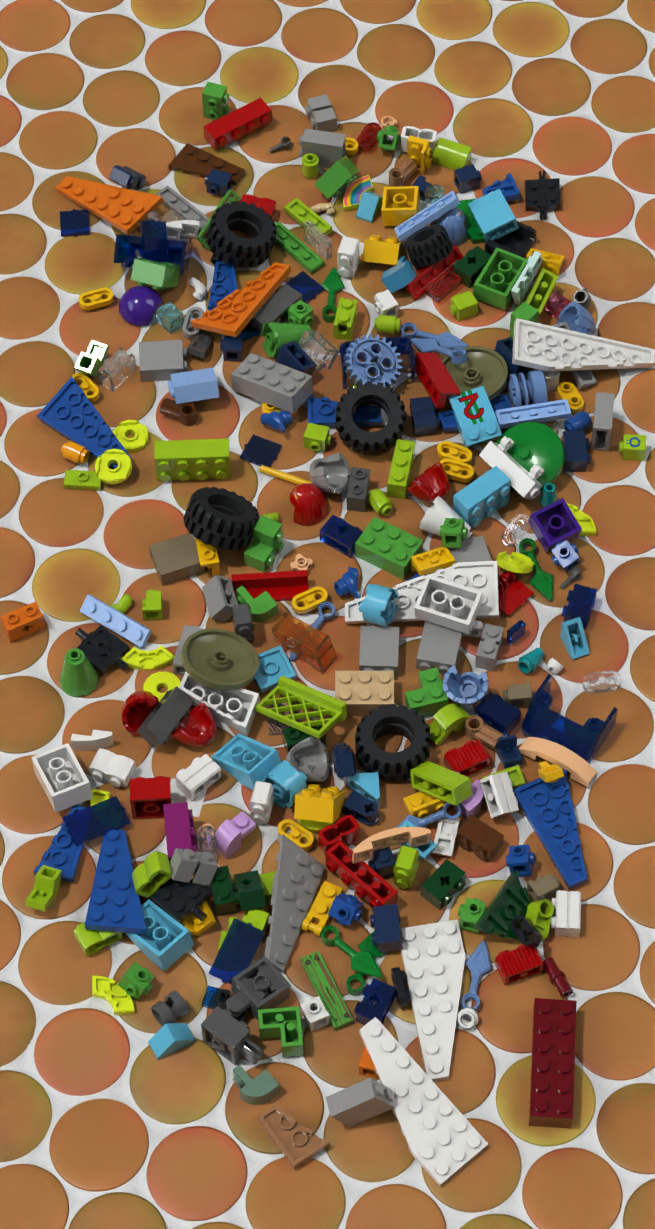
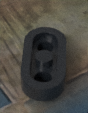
[391,967,411,1008]

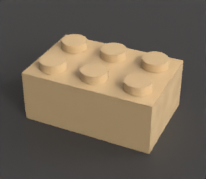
[335,671,394,716]

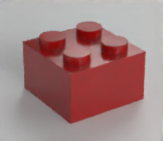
[130,776,172,819]

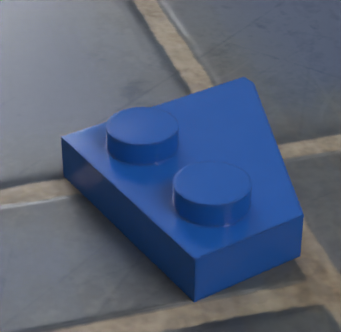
[482,173,520,201]

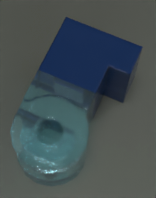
[412,175,444,204]

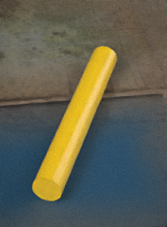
[259,465,312,485]

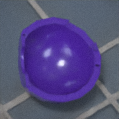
[119,286,164,326]

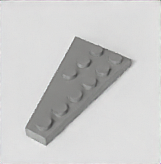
[264,834,326,972]

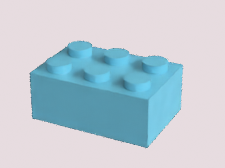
[453,466,511,527]

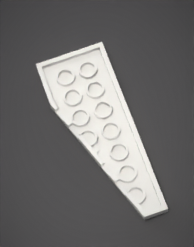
[512,318,655,371]
[345,561,499,624]
[401,919,465,1082]
[359,1017,488,1186]

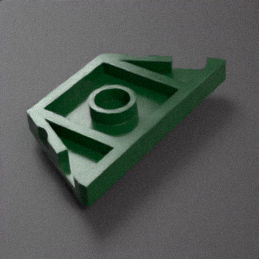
[474,870,532,941]

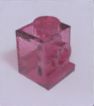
[545,290,572,320]

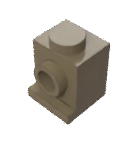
[503,681,532,709]
[527,873,560,902]

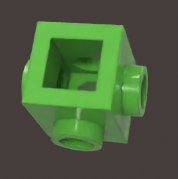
[377,125,401,151]
[288,300,313,326]
[439,518,468,548]
[458,898,486,934]
[118,962,155,1000]

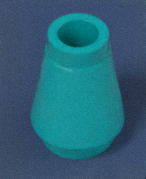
[539,483,558,507]
[518,647,545,674]

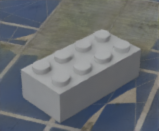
[231,353,313,414]

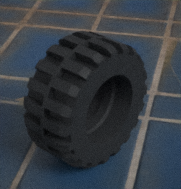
[207,201,277,268]
[336,381,406,455]
[183,487,259,551]
[355,704,431,782]

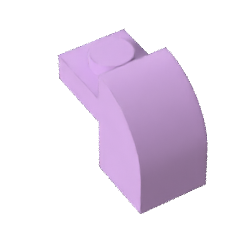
[454,772,483,819]
[213,811,256,859]

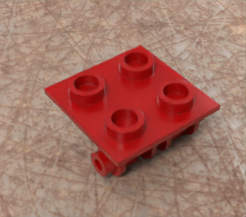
[498,570,534,616]

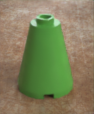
[261,322,314,358]
[59,648,98,697]

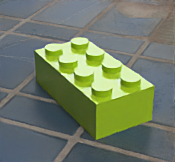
[154,438,231,481]

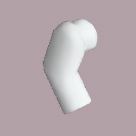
[189,277,206,300]

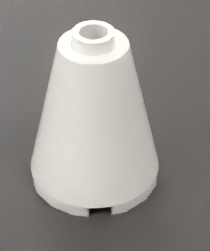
[418,496,472,540]

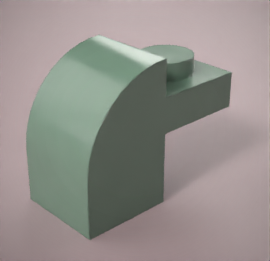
[233,1064,280,1105]

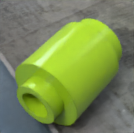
[302,153,319,179]
[374,314,401,334]
[367,489,393,516]

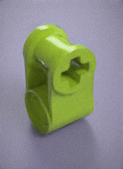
[522,899,554,941]

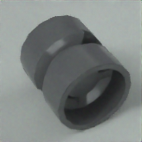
[150,990,190,1027]

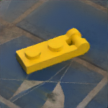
[301,881,343,937]

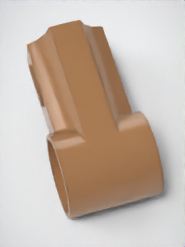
[388,158,417,187]
[465,715,504,750]

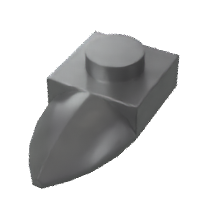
[187,332,211,358]

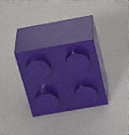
[528,498,582,553]

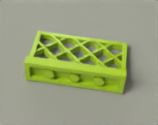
[255,676,347,739]

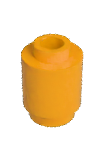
[61,441,90,464]

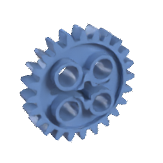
[343,334,402,387]

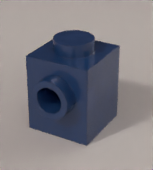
[454,164,482,194]
[204,169,232,197]
[220,334,244,362]
[368,847,396,878]

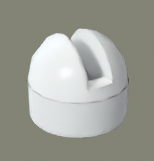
[547,657,564,674]

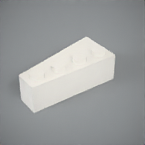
[179,671,260,736]

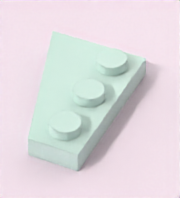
[511,251,543,306]

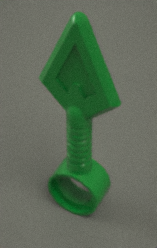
[321,267,345,323]
[519,538,553,601]
[321,925,382,978]
[346,930,384,996]

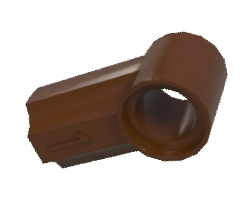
[160,398,197,426]

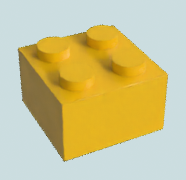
[381,186,420,226]

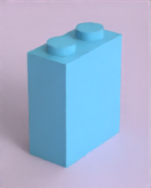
[468,189,519,242]

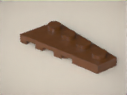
[169,143,245,185]

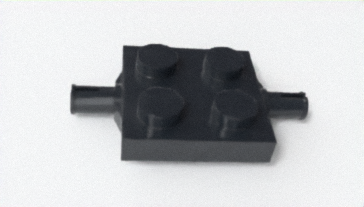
[525,171,561,220]
[75,625,130,675]
[151,878,209,923]

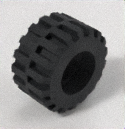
[404,225,453,267]

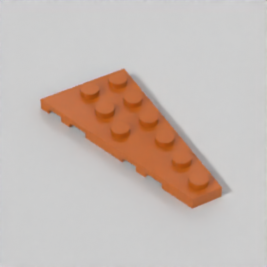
[55,176,164,235]
[190,262,292,337]

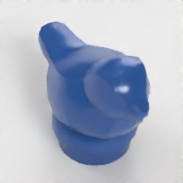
[260,410,292,433]
[334,567,361,599]

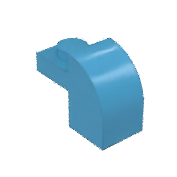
[381,256,417,293]

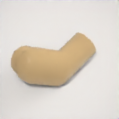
[309,203,335,215]

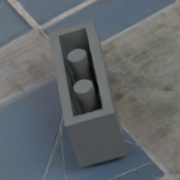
[251,284,302,333]
[137,687,193,747]

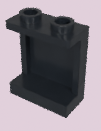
[485,221,537,258]

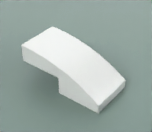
[162,220,200,241]
[71,729,114,751]
[432,817,460,857]

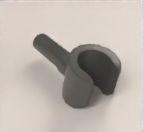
[269,136,293,153]
[560,565,581,589]

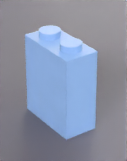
[168,368,219,404]

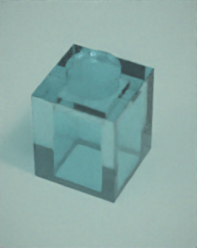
[156,301,184,334]

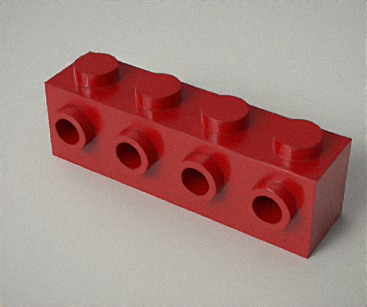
[203,97,272,151]
[325,840,398,909]

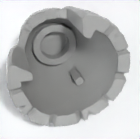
[309,453,351,494]
[285,736,330,782]

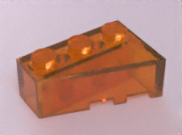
[271,612,337,674]

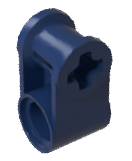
[341,791,379,826]

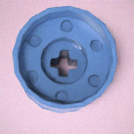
[508,370,548,407]

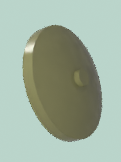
[442,346,509,401]
[181,629,259,690]

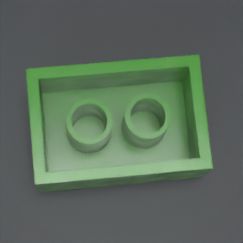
[473,247,528,310]
[355,517,423,580]

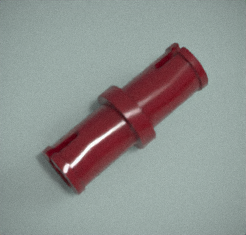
[543,957,573,998]

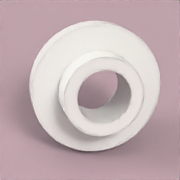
[457,1008,478,1029]

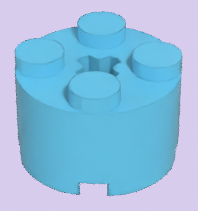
[359,584,399,627]
[261,760,307,808]

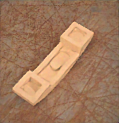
[519,737,597,787]
[352,827,431,864]

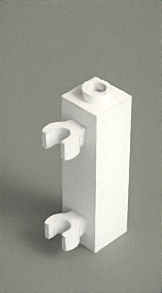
[479,436,545,500]

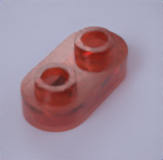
[357,122,381,152]

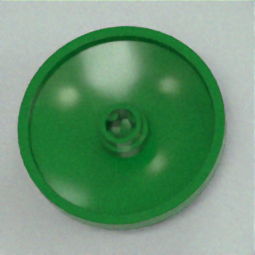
[496,422,565,493]

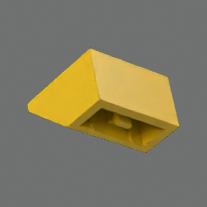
[362,235,403,265]
[294,784,346,823]

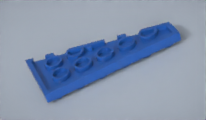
[37,377,133,469]
[513,768,587,890]
[85,828,146,934]

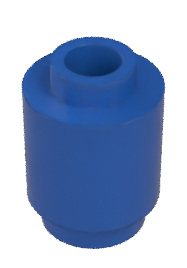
[564,411,592,431]

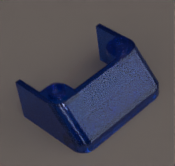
[113,234,193,274]
[338,336,415,389]
[521,674,618,763]

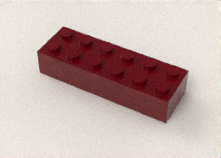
[529,998,577,1129]

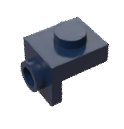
[496,735,523,768]

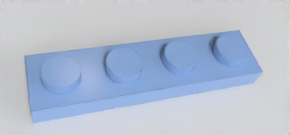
[394,191,460,242]
[495,399,571,429]
[80,594,152,648]

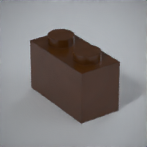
[456,815,504,862]

